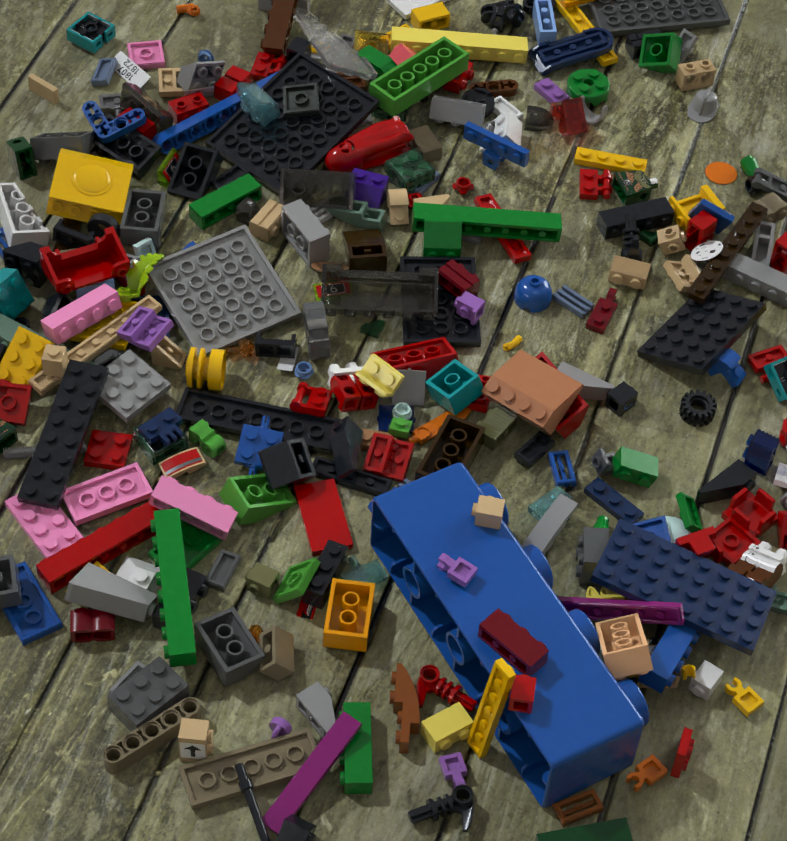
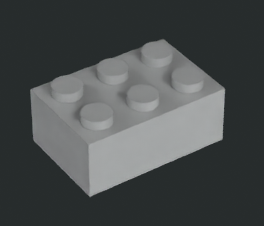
[281,199,331,268]

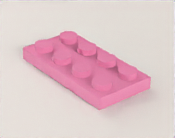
[62,462,153,526]
[4,494,84,558]

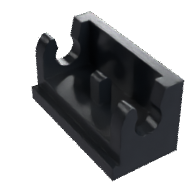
[52,218,96,249]
[255,332,297,359]

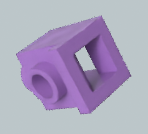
[454,291,485,326]

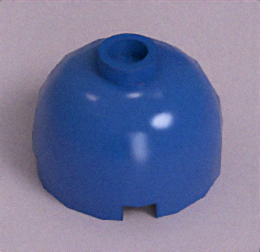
[514,275,552,313]

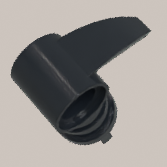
[621,212,642,261]
[408,784,474,832]

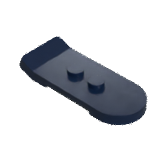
[528,27,614,76]

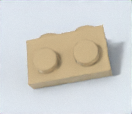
[663,254,701,292]

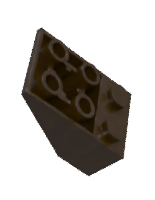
[342,229,387,274]

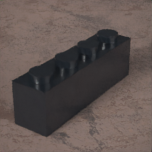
[596,197,674,240]

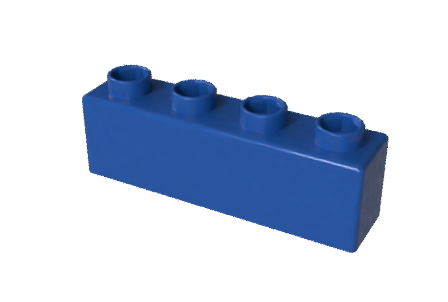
[370,463,649,808]

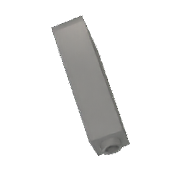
[64,562,158,622]

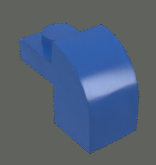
[707,348,747,388]

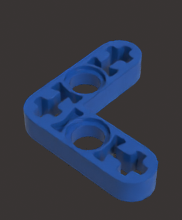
[82,101,147,143]

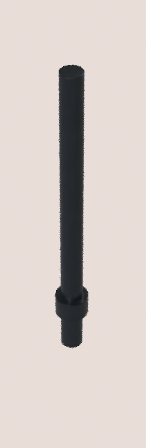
[234,763,270,841]

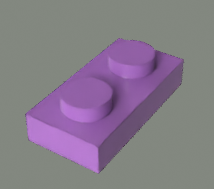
[534,77,570,108]

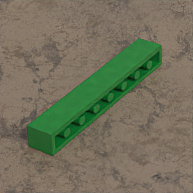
[411,202,562,242]
[150,508,197,667]

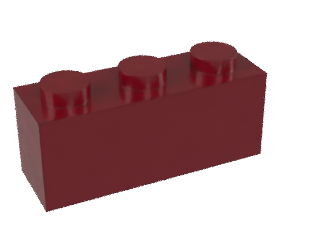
[478,608,549,677]

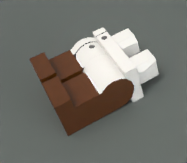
[727,541,787,588]

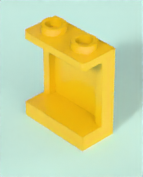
[668,184,726,233]

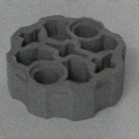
[303,301,330,360]

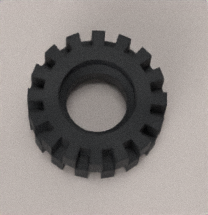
[679,389,717,427]

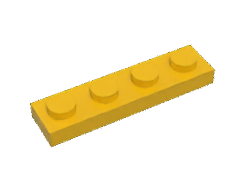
[574,147,647,174]

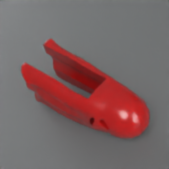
[324,116,414,175]

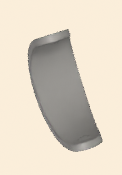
[578,95,608,125]

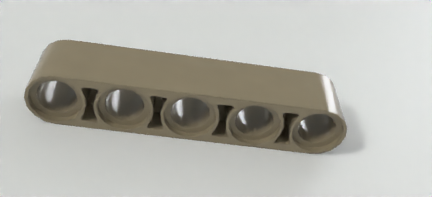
[103,697,201,774]

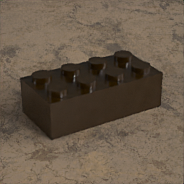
[415,414,485,480]

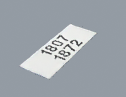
[114,51,151,91]

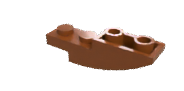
[389,663,420,754]

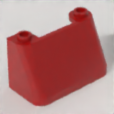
[39,226,130,294]

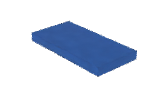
[2,561,63,646]

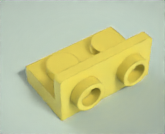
[355,354,405,398]

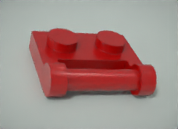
[289,382,333,417]

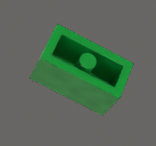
[612,446,658,488]

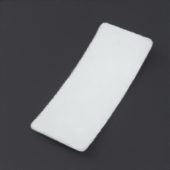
[277,347,299,371]

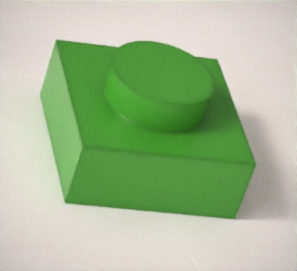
[388,417,413,439]

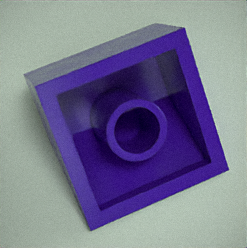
[344,168,389,209]

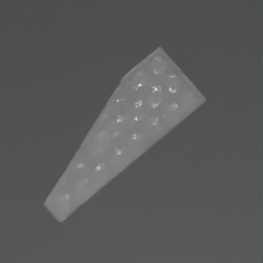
[294,8,378,80]

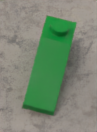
[355,45,397,78]

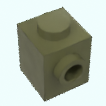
[245,562,280,599]

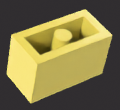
[420,702,474,753]

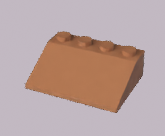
[481,350,584,436]

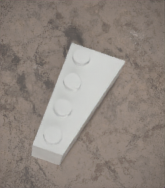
[0,182,50,247]

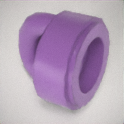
[269,717,292,739]

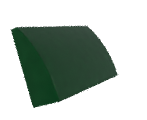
[535,817,633,841]

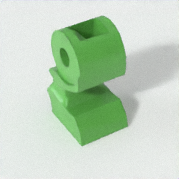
[188,419,227,458]

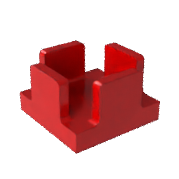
[721,487,778,538]
[675,526,723,564]

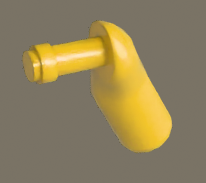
[503,335,523,351]

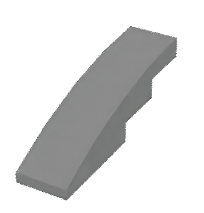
[522,494,578,555]

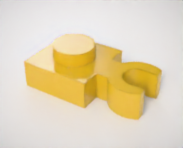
[724,677,765,717]

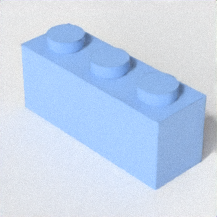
[532,0,557,45]

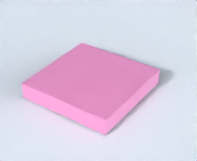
[127,40,165,69]

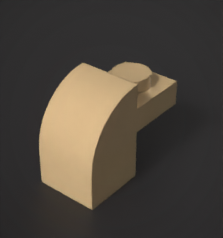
[386,188,409,226]

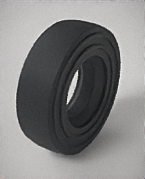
[87,213,120,238]

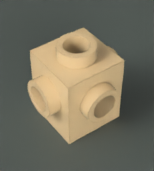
[657,224,687,256]

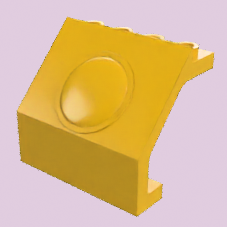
[46,148,134,226]

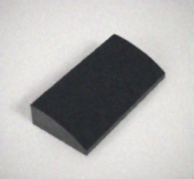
[92,114,162,180]

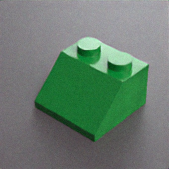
[638,32,683,73]
[422,218,462,257]

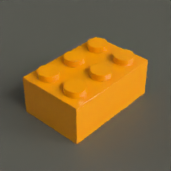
[323,578,375,652]

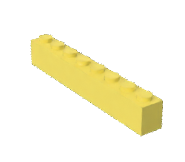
[390,26,528,64]

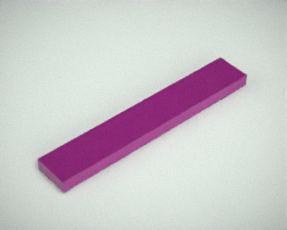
[557,596,685,625]
[263,711,362,835]

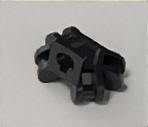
[480,0,525,32]

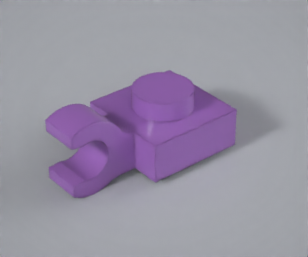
[437,553,478,588]
[438,752,467,788]

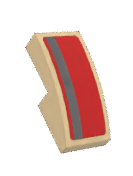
[158,447,207,479]

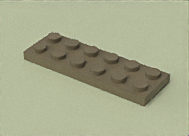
[178,728,316,810]

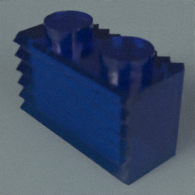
[742,429,780,476]

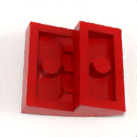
[363,432,415,483]

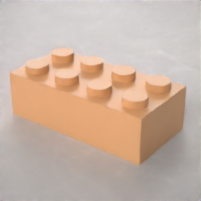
[595,613,654,680]

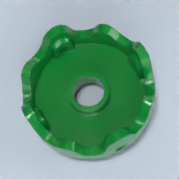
[566,69,610,107]

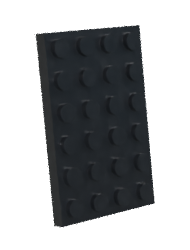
[400,256,481,347]
[637,290,767,376]

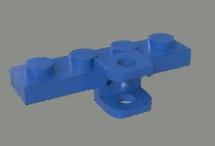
[463,121,530,170]

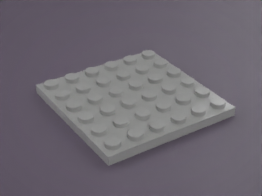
[147,225,301,357]

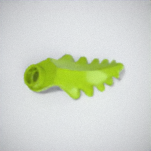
[116,253,164,302]

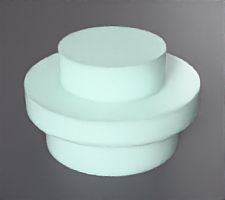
[392,402,412,420]

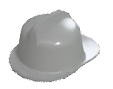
[687,87,719,123]

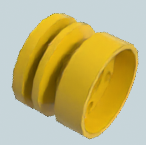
[185,347,226,391]

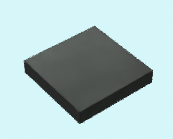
[283,82,320,118]

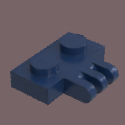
[138,407,184,447]

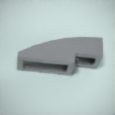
[751,221,776,266]

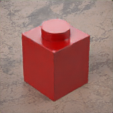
[508,674,537,714]

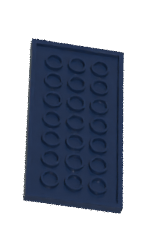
[590,519,777,656]

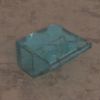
[236,82,280,127]

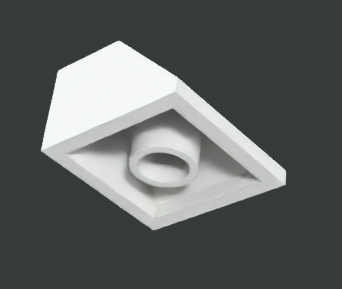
[116,556,160,593]

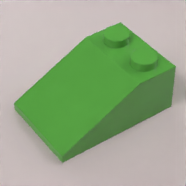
[219,473,297,525]

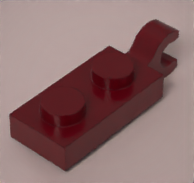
[585,287,618,334]

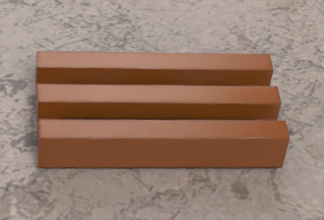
[552,788,604,827]

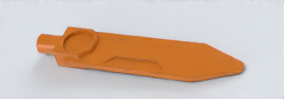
[406,407,472,445]

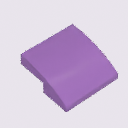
[116,306,174,352]

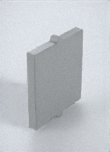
[391,368,426,406]

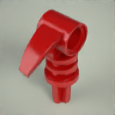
[416,665,477,712]

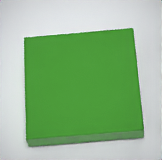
[272,557,321,604]

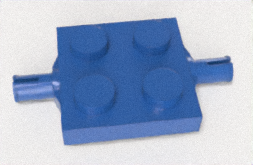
[234,415,284,475]

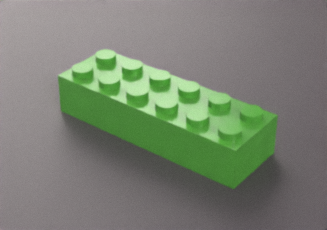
[369,36,469,117]

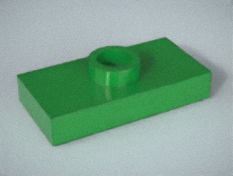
[675,492,703,533]

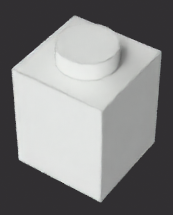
[688,660,724,701]

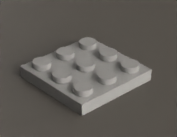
[99,349,171,423]

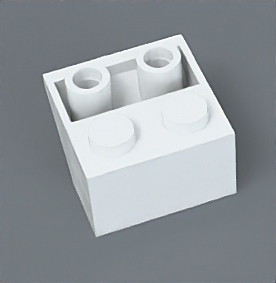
[479,111,523,153]

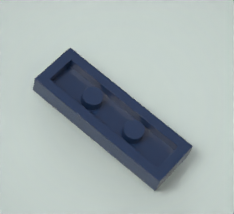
[584,477,644,524]

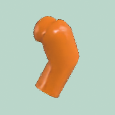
[176,3,200,16]

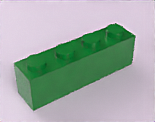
[189,173,262,230]
[339,702,373,794]

